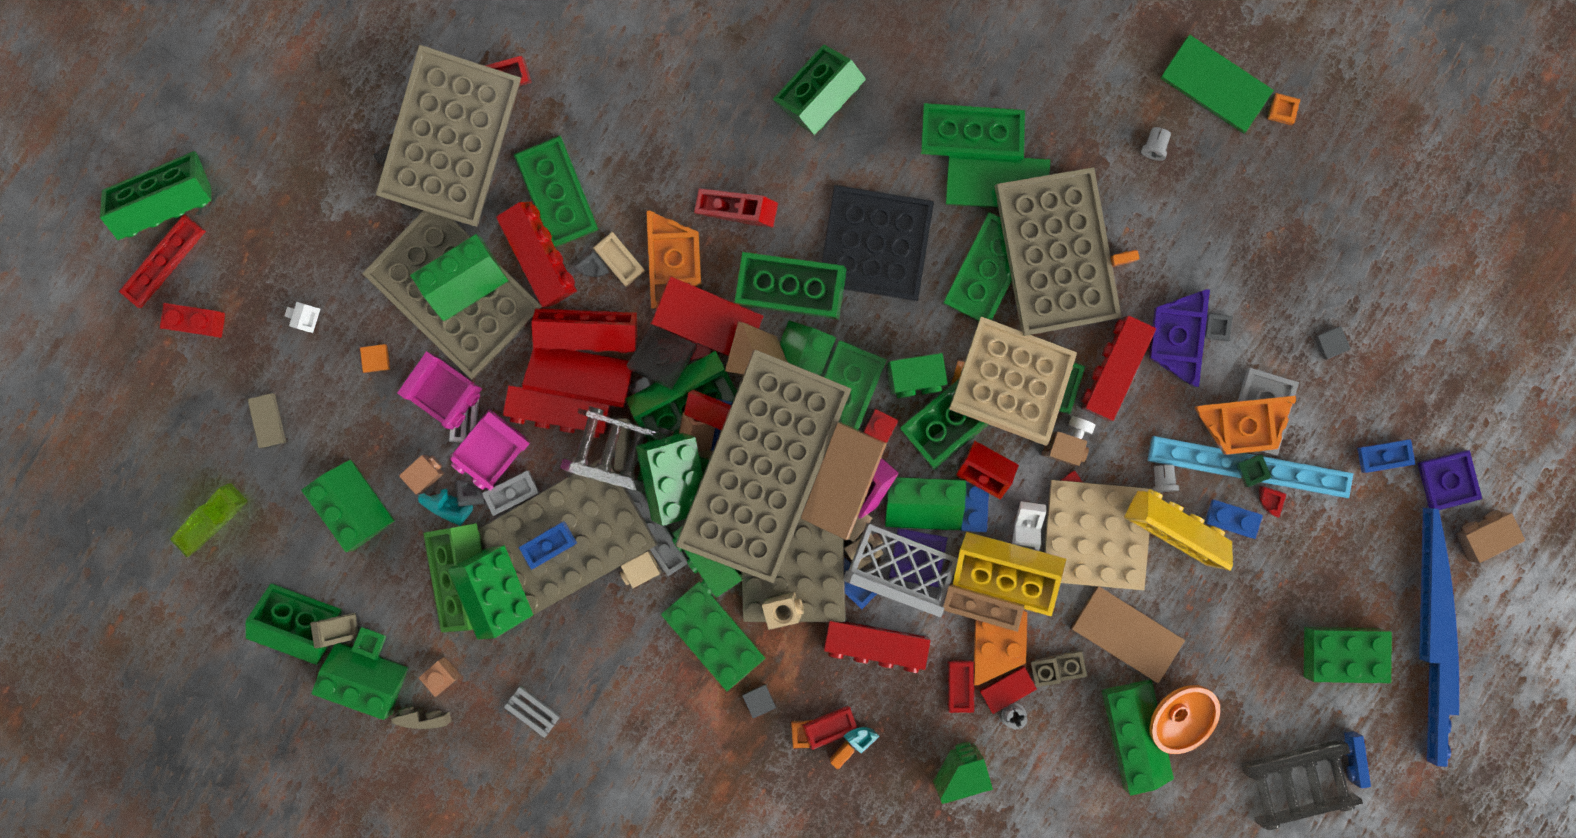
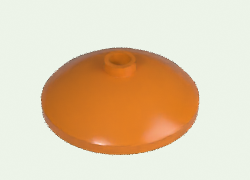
[1150,685,1220,754]

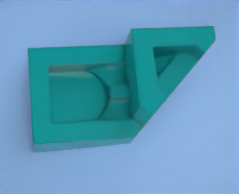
[418,489,473,526]

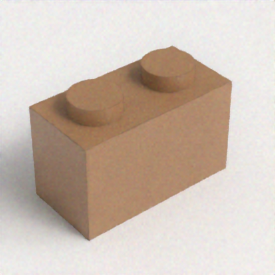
[1041,431,1089,466]
[1455,510,1526,563]

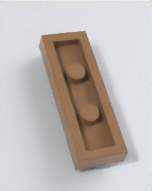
[944,584,1025,632]

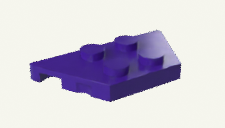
[1149,289,1210,387]

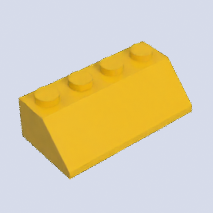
[1124,489,1233,571]
[953,532,1066,616]

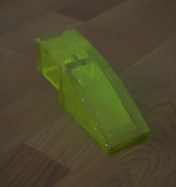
[170,483,248,558]

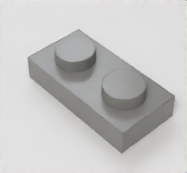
[482,470,540,516]

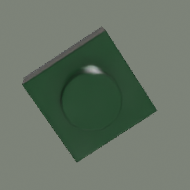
[1235,454,1272,487]

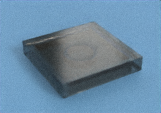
[627,325,697,390]

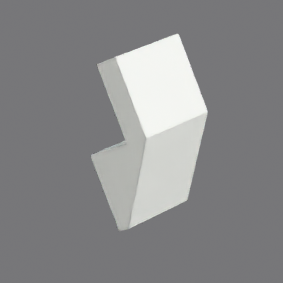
[1012,501,1046,551]

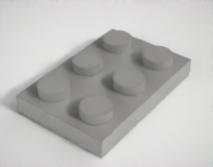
[1237,368,1299,456]

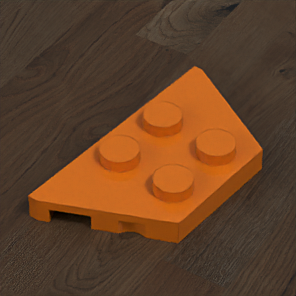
[647,211,701,309]
[1195,396,1296,455]
[974,610,1027,685]

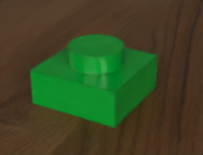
[351,627,387,660]

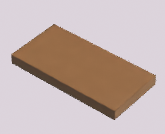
[801,422,887,540]
[1071,586,1185,683]

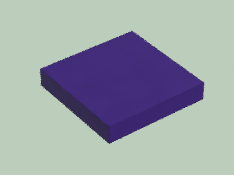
[1417,450,1483,510]
[888,528,948,588]

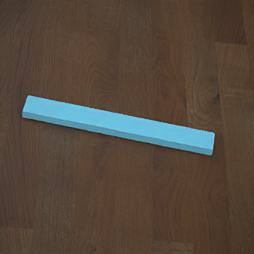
[1147,436,1354,498]

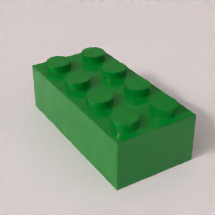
[735,252,847,320]

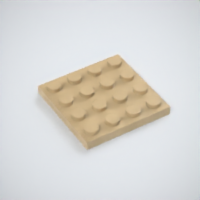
[949,317,1077,446]
[1044,480,1153,590]

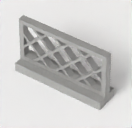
[843,523,958,617]

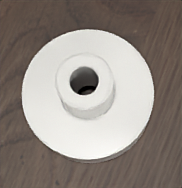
[1068,416,1096,439]

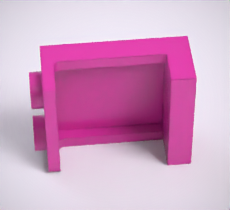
[397,351,482,430]
[450,409,530,491]

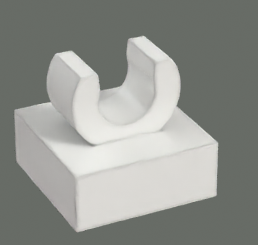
[285,302,320,333]

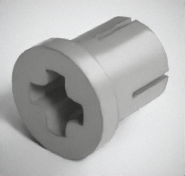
[1141,127,1171,161]
[1153,465,1179,493]
[1001,702,1027,729]

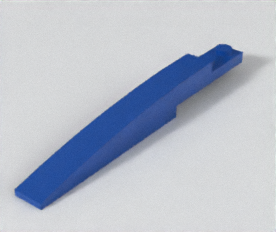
[1419,508,1459,767]

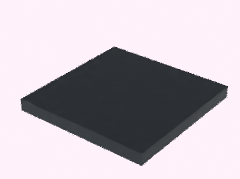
[822,185,934,302]

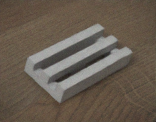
[504,686,561,738]

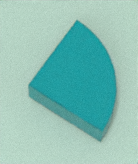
[844,727,880,753]

